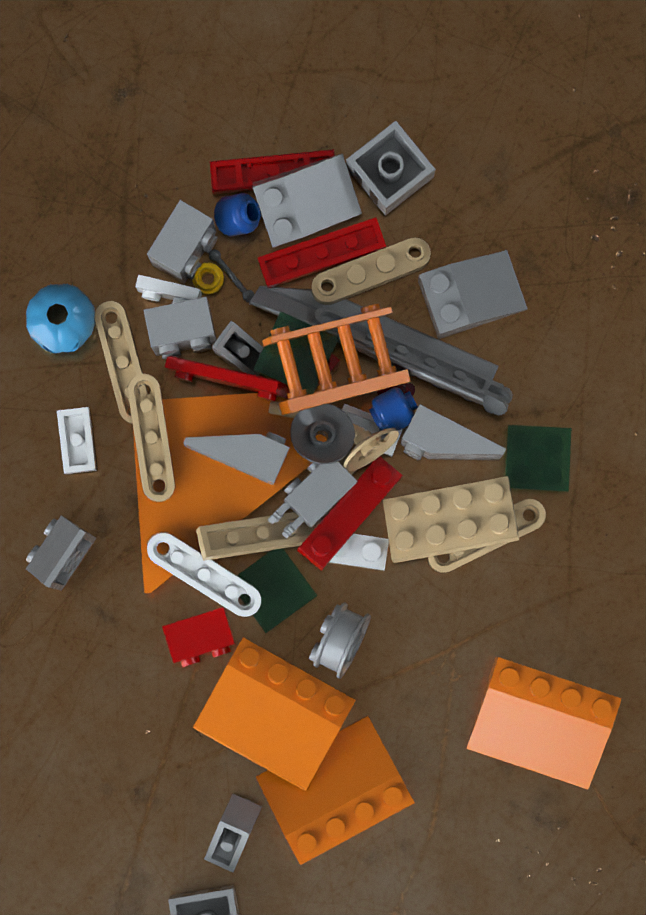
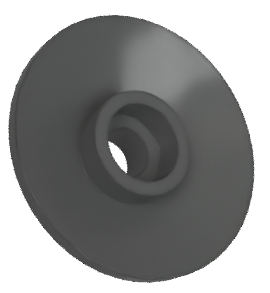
[290,404,355,464]

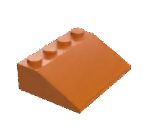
[193,637,356,791]
[466,657,622,789]
[256,716,415,865]

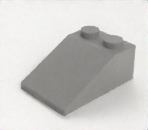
[253,153,362,247]
[418,250,528,340]
[400,404,506,460]
[183,432,290,485]
[26,515,96,591]

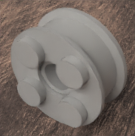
[309,602,371,679]

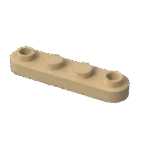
[312,238,431,305]
[95,301,148,424]
[128,374,175,502]
[428,499,546,573]

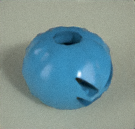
[26,284,95,353]

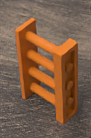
[262,303,411,415]

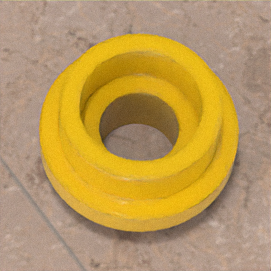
[192,263,224,294]

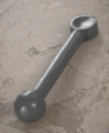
[209,249,254,303]

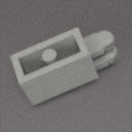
[267,462,358,539]

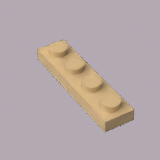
[196,512,322,561]

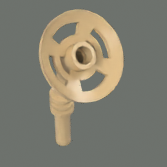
[268,401,399,471]

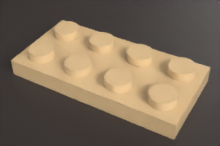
[383,476,519,563]

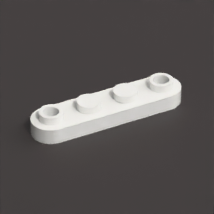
[147,532,261,617]

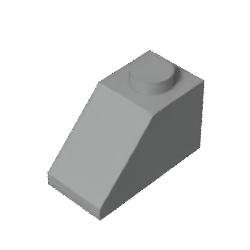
[212,321,273,376]
[204,794,262,872]

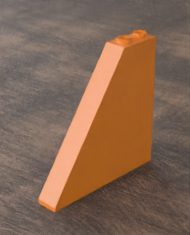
[133,389,330,593]

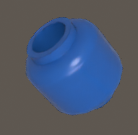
[214,193,261,237]
[369,387,418,431]

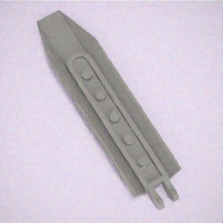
[249,286,513,416]

